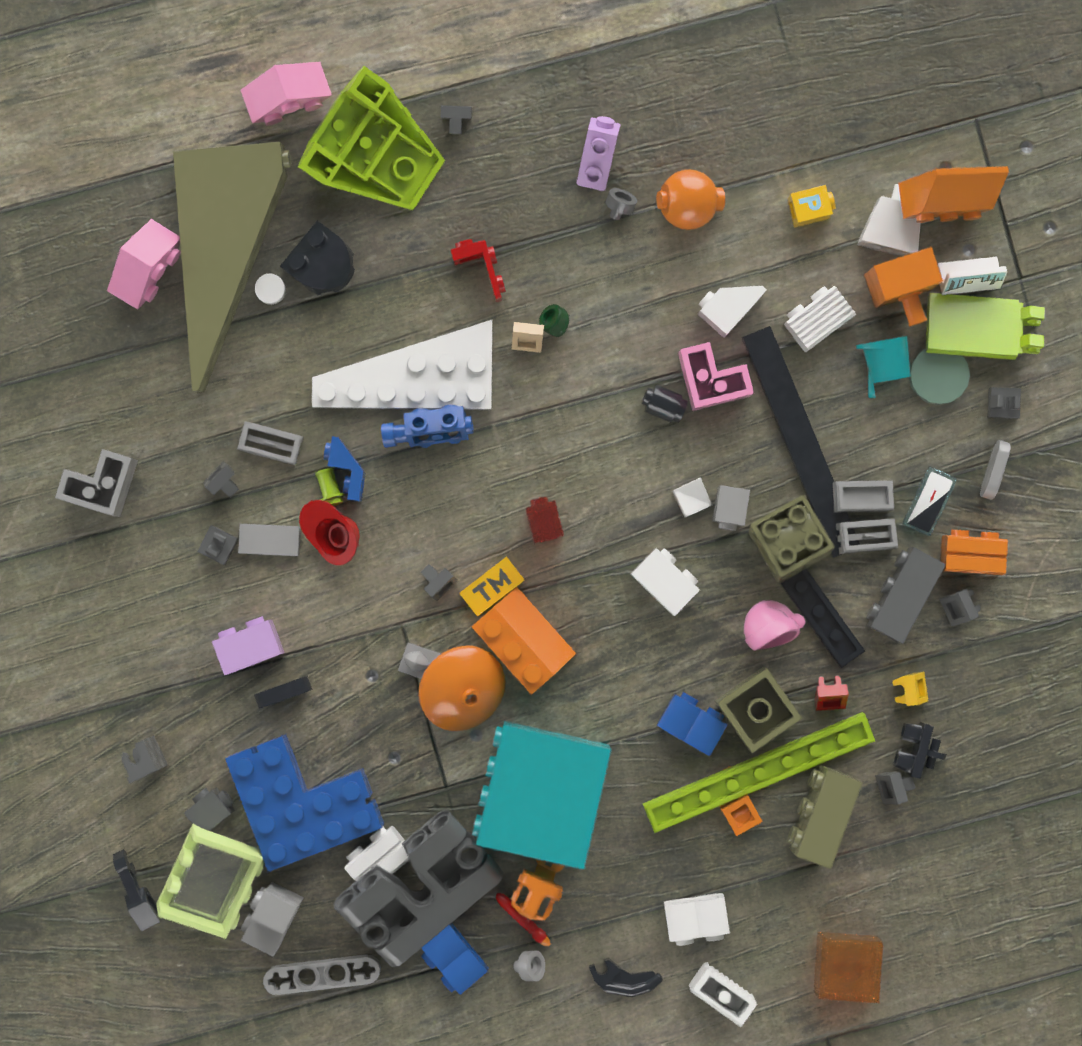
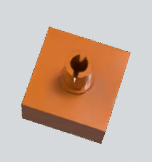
[864,247,943,327]

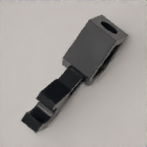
[113,849,160,931]

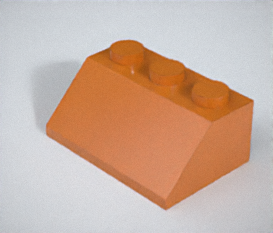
[898,166,1009,223]
[472,587,576,695]

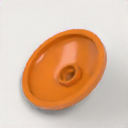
[418,646,505,731]

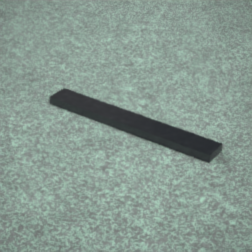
[742,326,860,558]

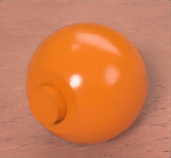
[656,169,725,230]

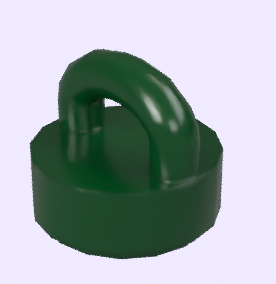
[539,304,569,337]

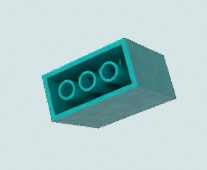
[472,720,611,870]

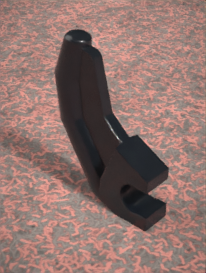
[589,958,663,997]

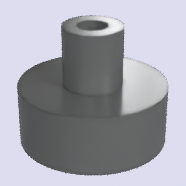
[605,188,637,220]

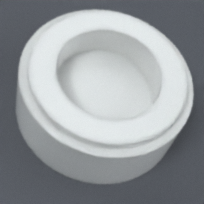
[255,274,286,305]

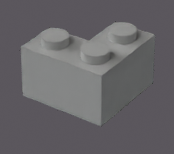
[55,449,138,517]
[240,882,304,957]

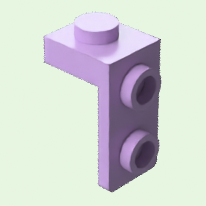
[577,117,620,191]

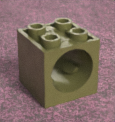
[748,494,834,584]

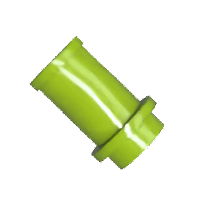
[315,468,344,506]

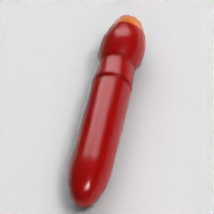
[495,893,551,947]

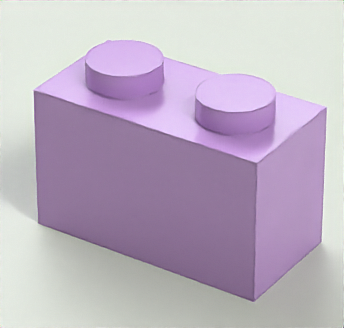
[212,616,285,675]

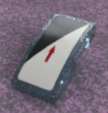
[903,466,957,536]

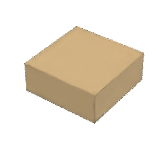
[512,322,544,353]

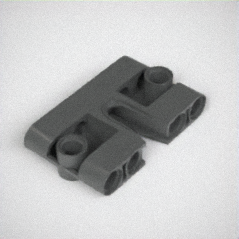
[334,810,504,967]

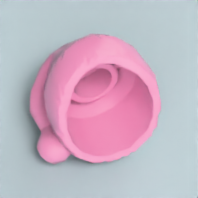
[744,600,805,651]

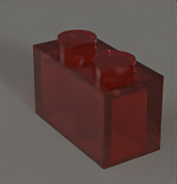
[525,496,564,544]

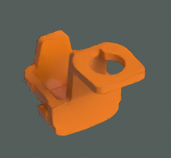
[511,859,565,921]

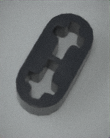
[254,676,313,709]

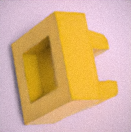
[893,672,928,706]

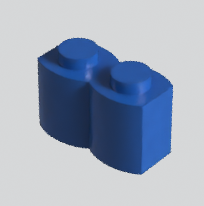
[657,692,727,756]
[421,923,489,994]

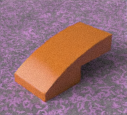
[719,766,763,836]

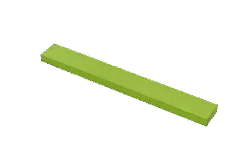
[643,712,875,833]

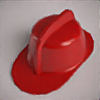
[299,500,360,565]

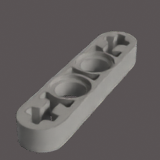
[263,954,381,995]

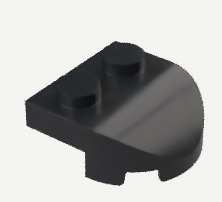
[280,220,355,295]

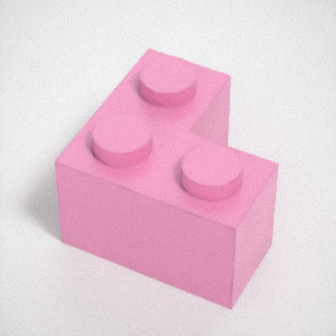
[241,62,332,126]
[107,219,181,310]
[678,342,754,411]

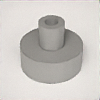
[514,950,545,982]

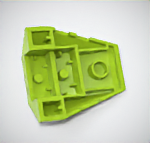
[298,66,445,210]

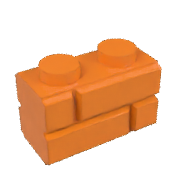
[940,530,1008,575]

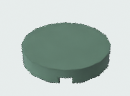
[909,349,970,405]

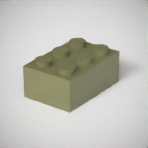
[787,765,863,869]

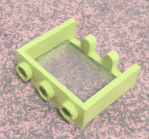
[156,824,265,939]

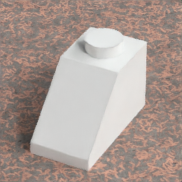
[698,286,767,338]

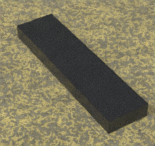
[780,568,865,668]

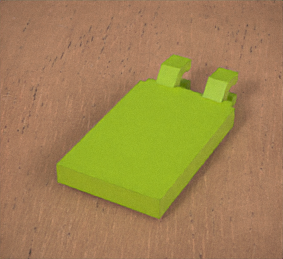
[926,293,1045,360]

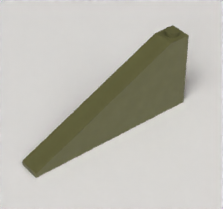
[173,142,291,393]

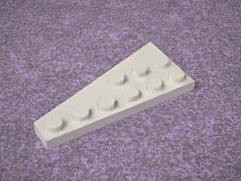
[312,320,492,410]

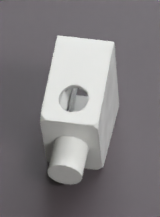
[857,184,921,257]

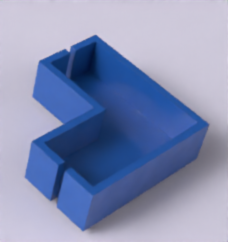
[225,734,384,872]

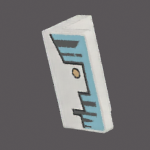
[938,257,1007,295]

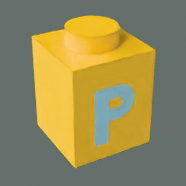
[787,185,836,228]

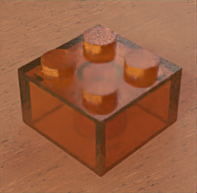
[814,932,883,1003]

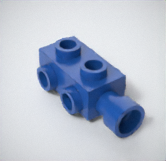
[381,405,474,448]

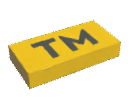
[460,556,524,617]

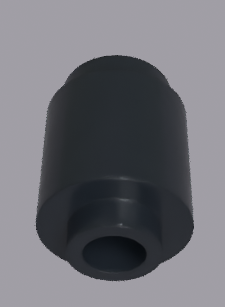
[641,384,688,423]

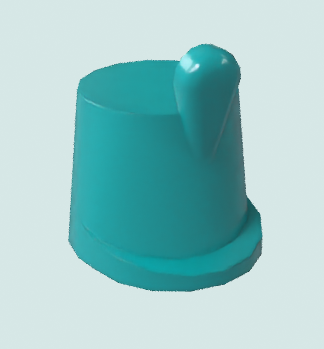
[855,336,911,398]

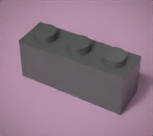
[866,547,946,644]

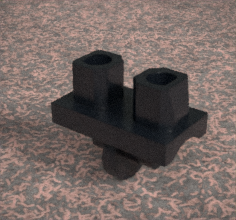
[893,722,947,779]

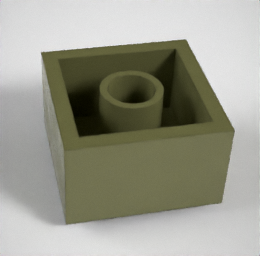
[715,667,802,753]

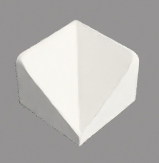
[672,477,712,518]

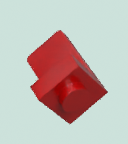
[450,239,506,302]

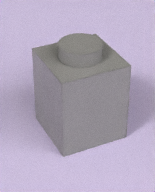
[712,485,750,531]

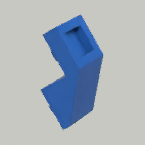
[324,436,366,502]

